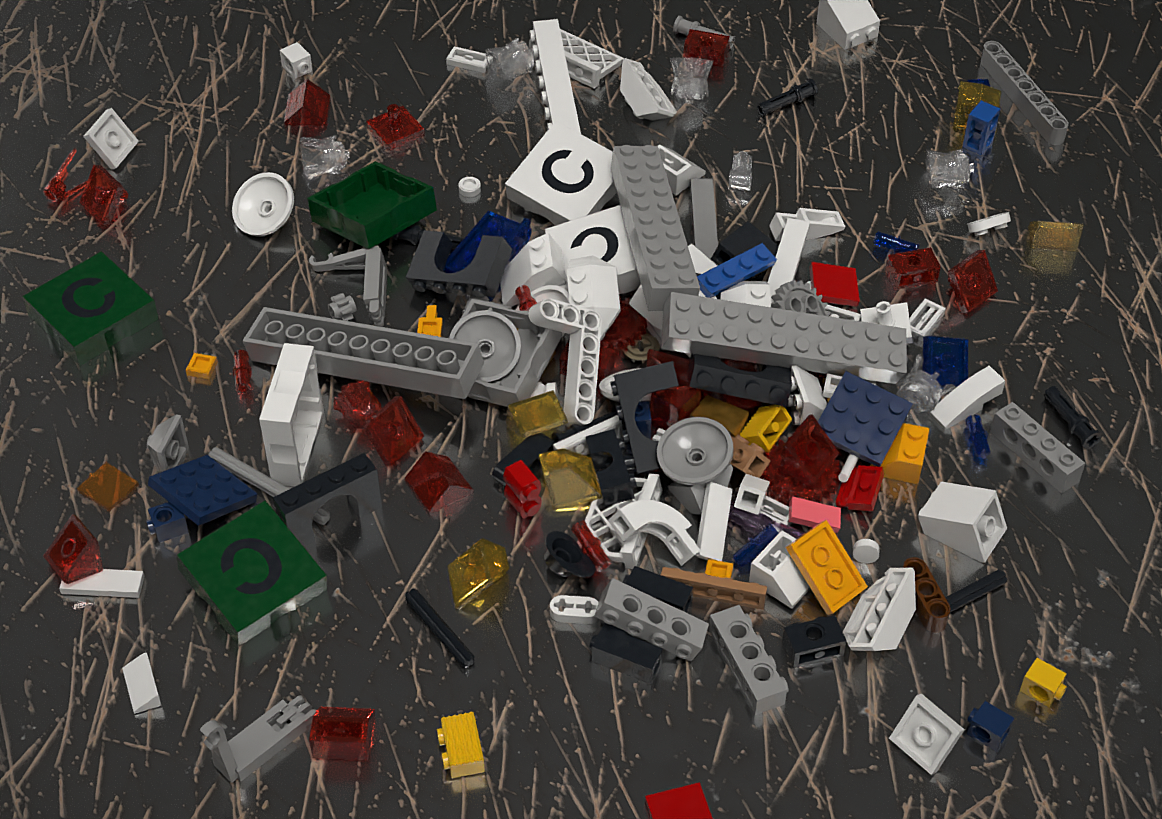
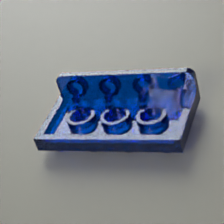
[444,211,532,273]

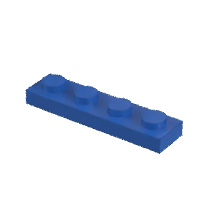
[697,243,777,298]

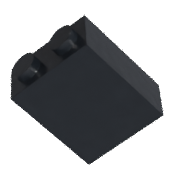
[710,221,779,281]

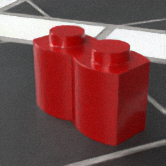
[503,460,542,519]

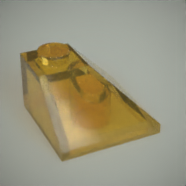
[953,81,1001,134]
[539,448,602,511]
[448,538,510,610]

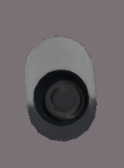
[544,531,596,577]

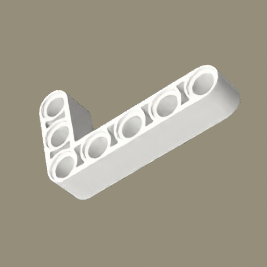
[528,298,602,428]

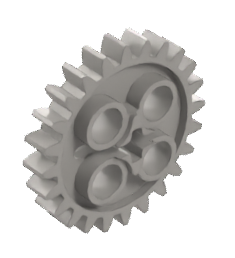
[771,280,831,316]

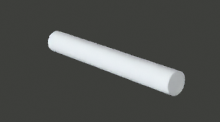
[838,454,859,482]

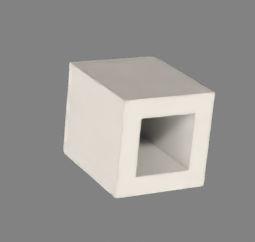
[734,474,770,515]

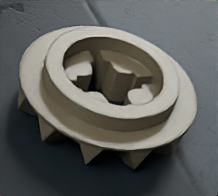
[622,332,660,364]

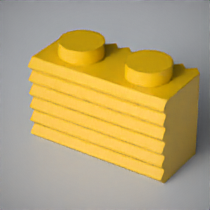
[740,405,792,453]
[437,712,485,778]

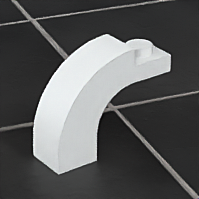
[608,500,701,566]

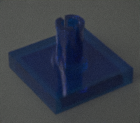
[922,336,968,388]

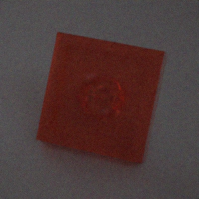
[366,104,425,151]
[79,164,128,226]
[947,250,998,313]
[362,396,424,466]

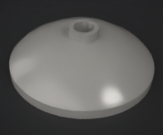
[449,310,521,383]
[657,417,734,485]

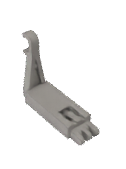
[309,245,387,327]
[200,695,319,783]

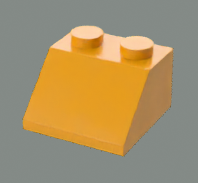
[870,423,929,484]

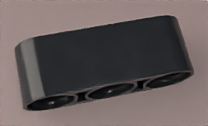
[492,430,557,486]

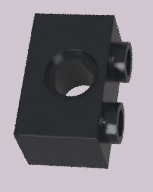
[782,615,847,668]

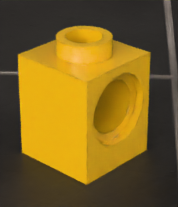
[1020,658,1067,707]

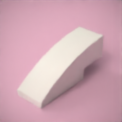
[769,208,845,241]
[929,366,1005,430]

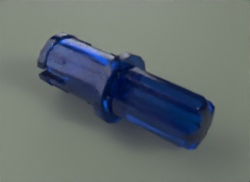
[873,232,920,258]
[965,414,991,459]
[732,523,779,567]

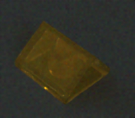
[1029,221,1083,252]
[506,390,568,438]

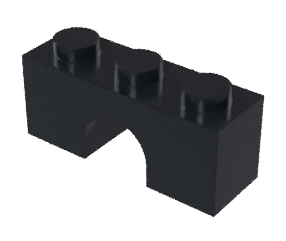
[586,429,637,506]

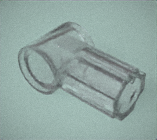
[728,151,752,191]

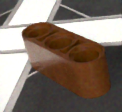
[903,557,950,633]

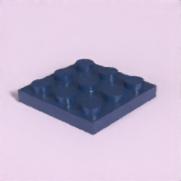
[812,371,913,467]
[148,455,258,526]

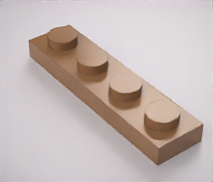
[661,567,767,610]

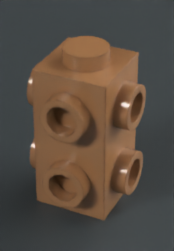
[730,434,770,478]

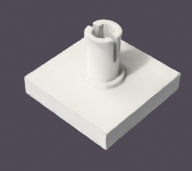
[83,108,139,170]
[860,301,913,344]
[889,694,965,775]

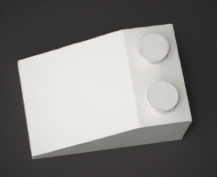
[500,233,566,307]

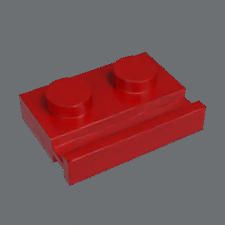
[836,465,885,511]

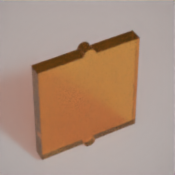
[77,462,139,512]

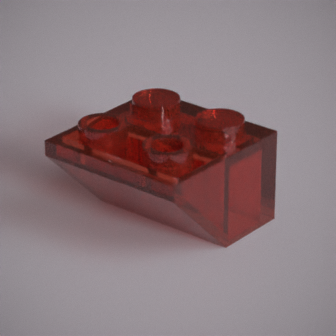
[309,707,375,760]

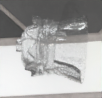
[485,38,535,80]
[670,58,714,104]
[300,135,350,182]
[925,149,974,189]
[896,354,956,414]

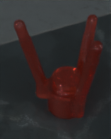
[43,148,89,202]

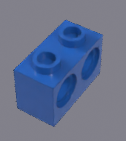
[962,101,1000,155]

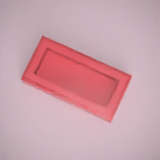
[789,496,841,533]

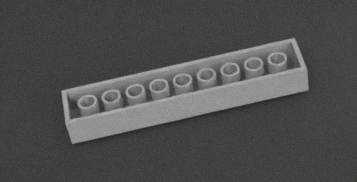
[611,145,700,311]
[661,292,907,384]
[243,307,484,399]

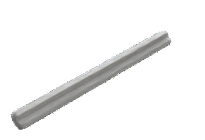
[208,447,330,525]

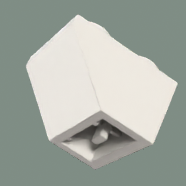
[658,144,706,195]
[787,365,827,435]
[749,530,810,609]

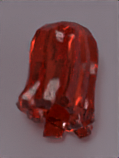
[333,381,383,430]

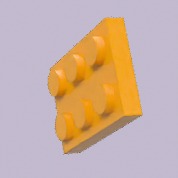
[785,520,868,615]

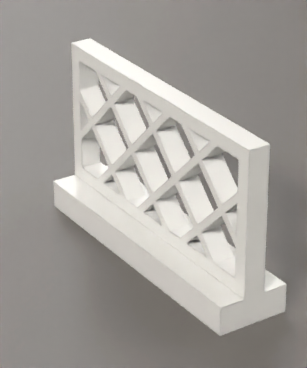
[528,29,624,89]
[577,473,662,569]

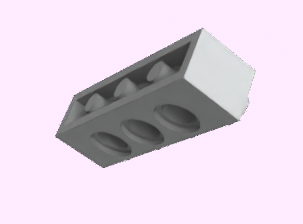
[990,402,1085,494]
[594,578,709,662]
[709,605,789,715]

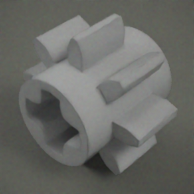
[328,293,357,321]

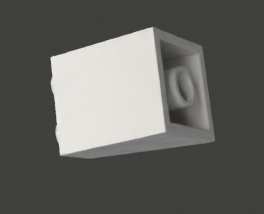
[816,0,880,50]
[918,482,1007,563]

